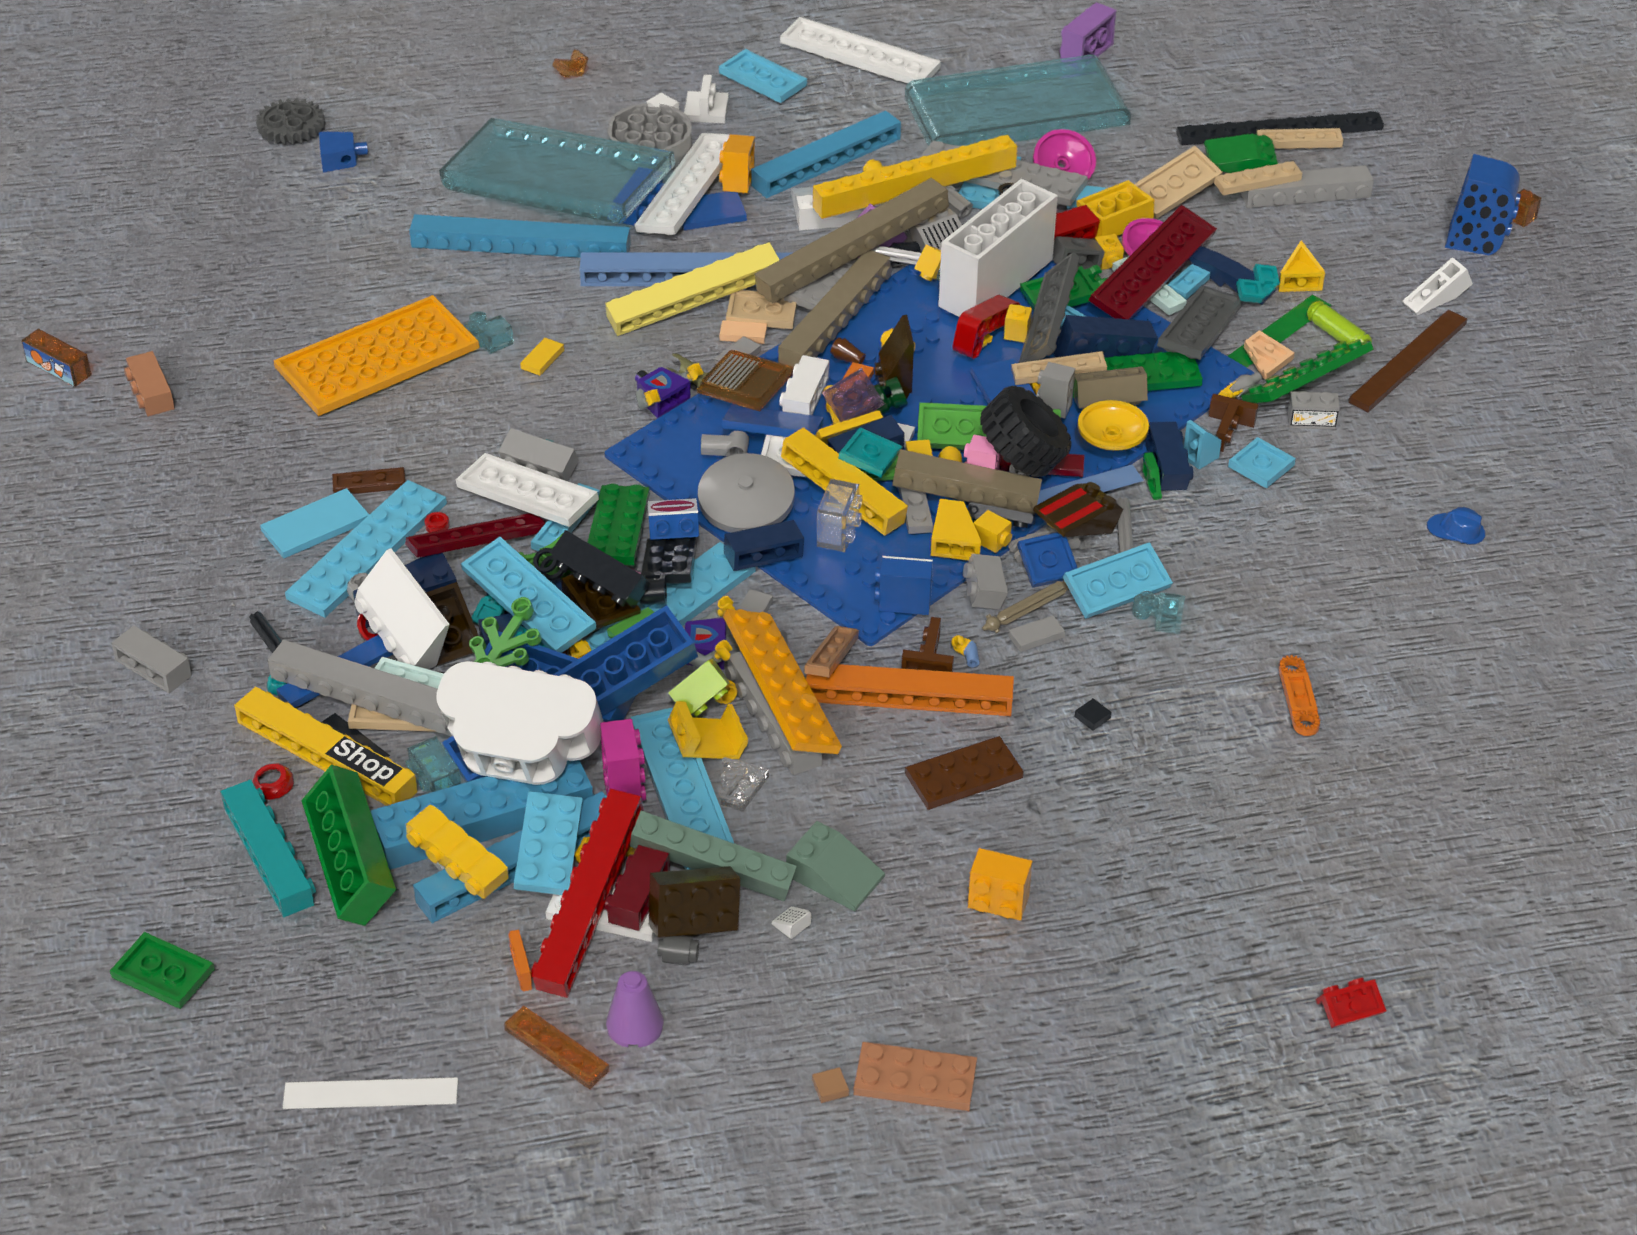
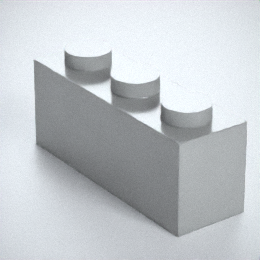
[498,428,579,481]
[111,626,192,694]

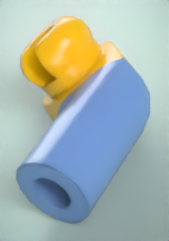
[951,635,980,668]

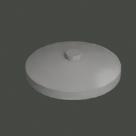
[698,453,795,533]

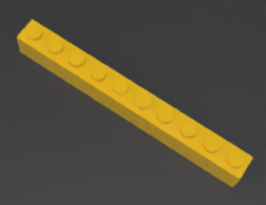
[813,135,1017,219]

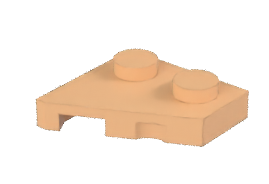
[1244,330,1295,380]

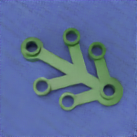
[469,597,542,667]

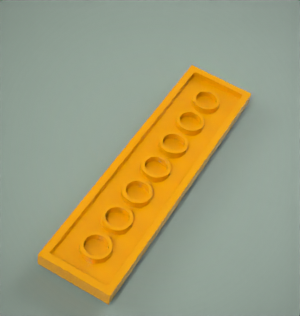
[723,609,842,754]

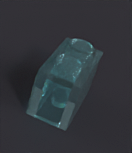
[406,736,461,793]

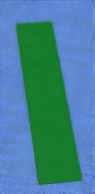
[1228,294,1332,368]

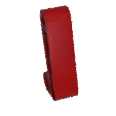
[952,294,1020,359]

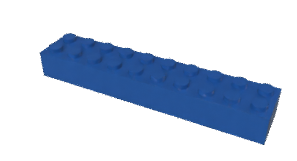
[442,605,698,782]

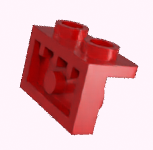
[1315,977,1387,1028]

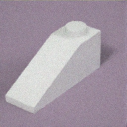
[1402,257,1473,315]

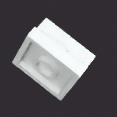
[684,75,729,123]

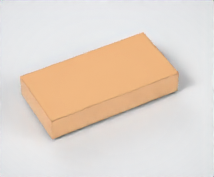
[719,320,767,344]

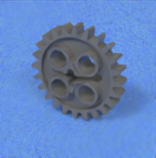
[256,98,325,145]

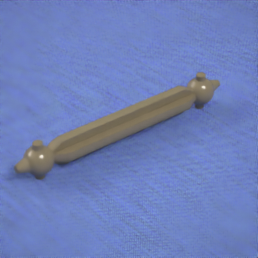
[982,575,1069,633]

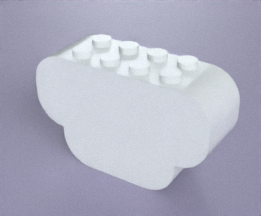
[436,661,604,785]

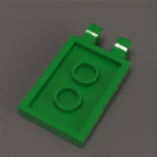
[1020,265,1107,310]

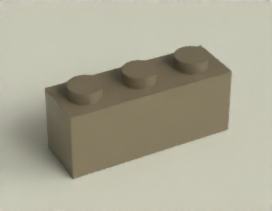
[1074,367,1148,409]

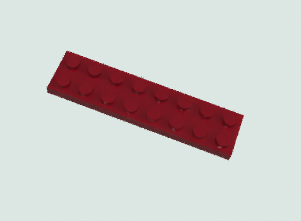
[1089,204,1217,320]

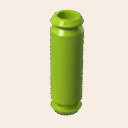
[1307,301,1372,344]

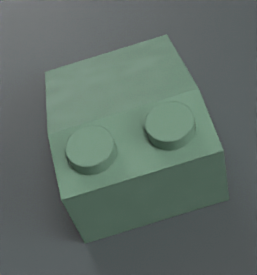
[786,821,885,911]

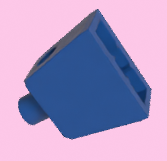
[319,132,368,172]

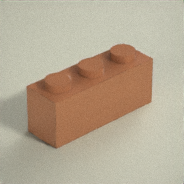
[124,351,174,417]

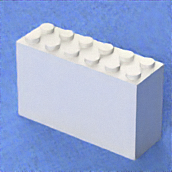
[939,179,1058,317]

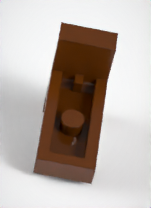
[1209,393,1259,452]
[901,617,954,672]

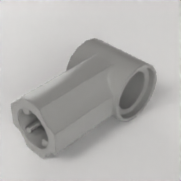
[944,185,973,219]
[701,431,749,457]

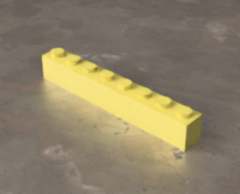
[605,242,779,336]

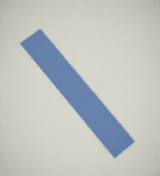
[1037,465,1144,504]

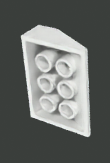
[791,187,885,230]
[354,548,449,670]

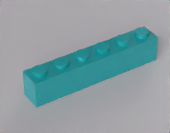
[220,779,316,918]

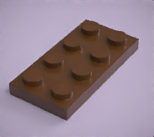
[905,736,1024,810]

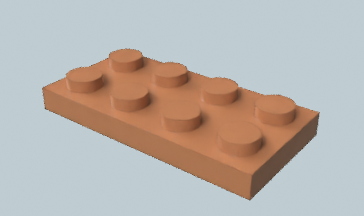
[854,1042,977,1111]

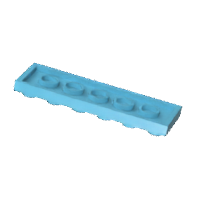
[461,537,596,653]

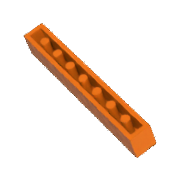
[806,664,1014,716]

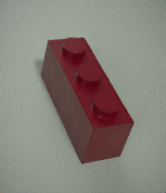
[605,845,670,931]

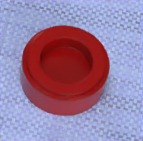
[425,512,450,533]

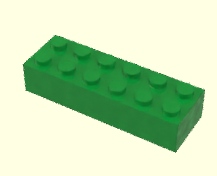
[301,764,396,926]

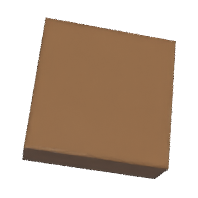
[812,1067,849,1103]

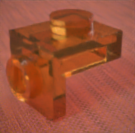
[552,49,588,78]

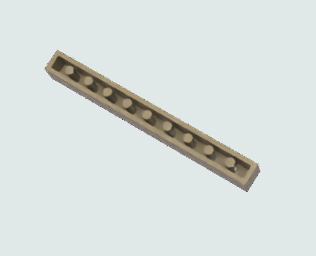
[755,178,949,304]

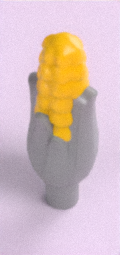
[1218,372,1261,398]

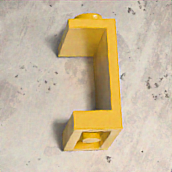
[668,701,748,759]

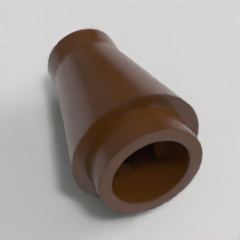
[830,337,866,364]

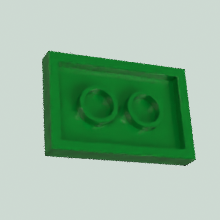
[110,932,215,1009]

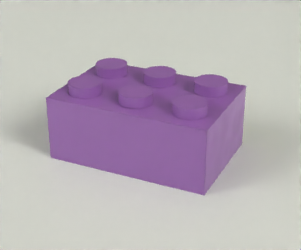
[1060,2,1116,71]

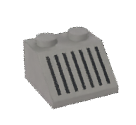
[910,208,962,251]

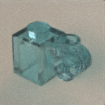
[464,311,513,354]
[1132,591,1185,634]

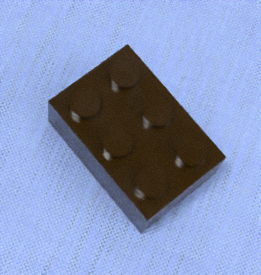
[648,866,741,938]

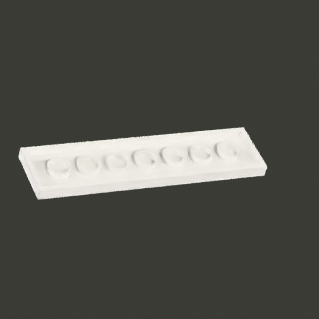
[780,17,941,88]
[635,133,730,235]

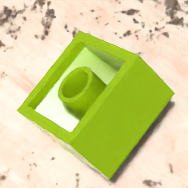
[668,658,730,717]

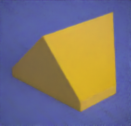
[1278,240,1325,292]

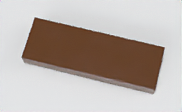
[332,467,405,494]

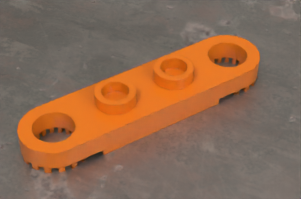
[1279,655,1320,736]

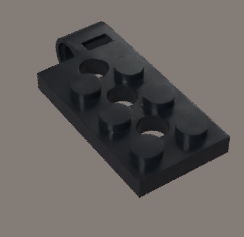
[640,537,697,605]

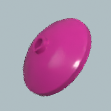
[1033,129,1096,180]
[1122,218,1163,256]

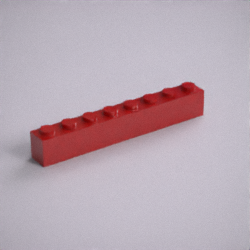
[531,788,644,998]

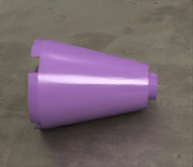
[606,971,663,1048]

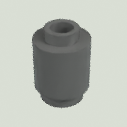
[657,936,699,965]

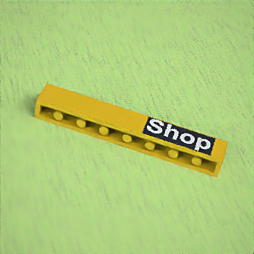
[234,686,418,806]

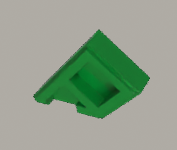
[1142,452,1162,500]

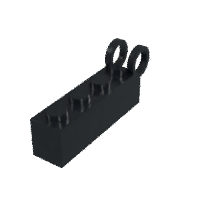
[533,530,650,609]

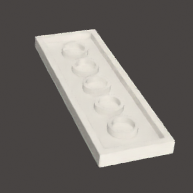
[455,453,599,527]

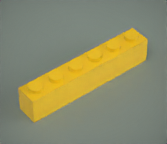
[781,427,908,536]

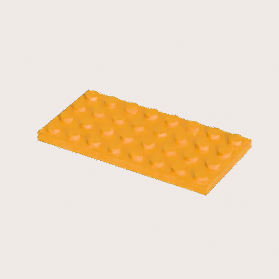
[273,295,479,416]

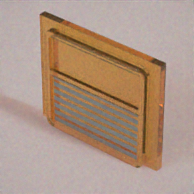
[697,350,794,411]

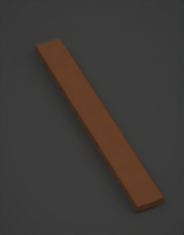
[1349,309,1467,412]

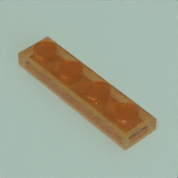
[504,1005,609,1089]

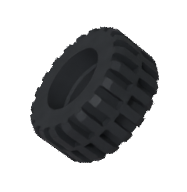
[980,386,1072,477]

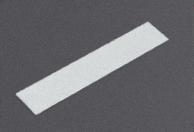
[283,1077,458,1109]

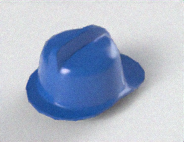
[1427,507,1485,544]

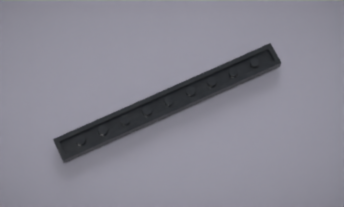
[1176,111,1384,145]

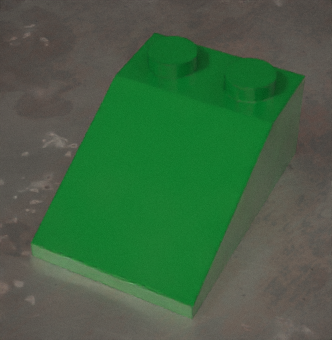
[1204,134,1278,173]

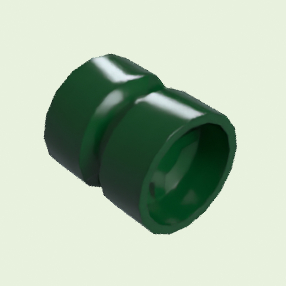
[867,376,908,415]

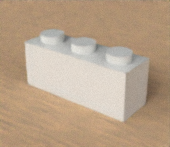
[779,355,829,415]

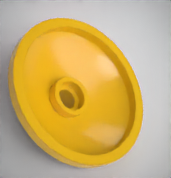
[1078,400,1149,451]

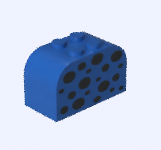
[1445,154,1521,255]

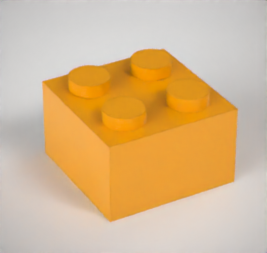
[719,134,755,193]
[968,848,1032,921]

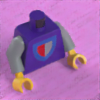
[635,363,704,418]
[685,596,735,670]

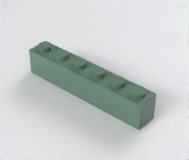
[630,811,797,902]

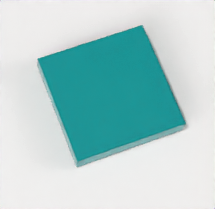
[838,428,902,477]

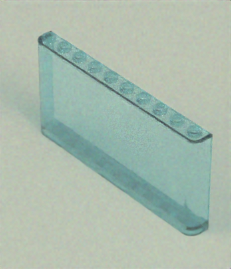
[905,54,1131,146]
[439,118,675,224]

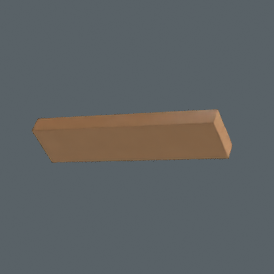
[804,626,859,677]

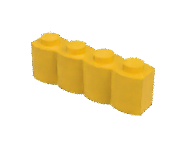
[406,805,508,899]

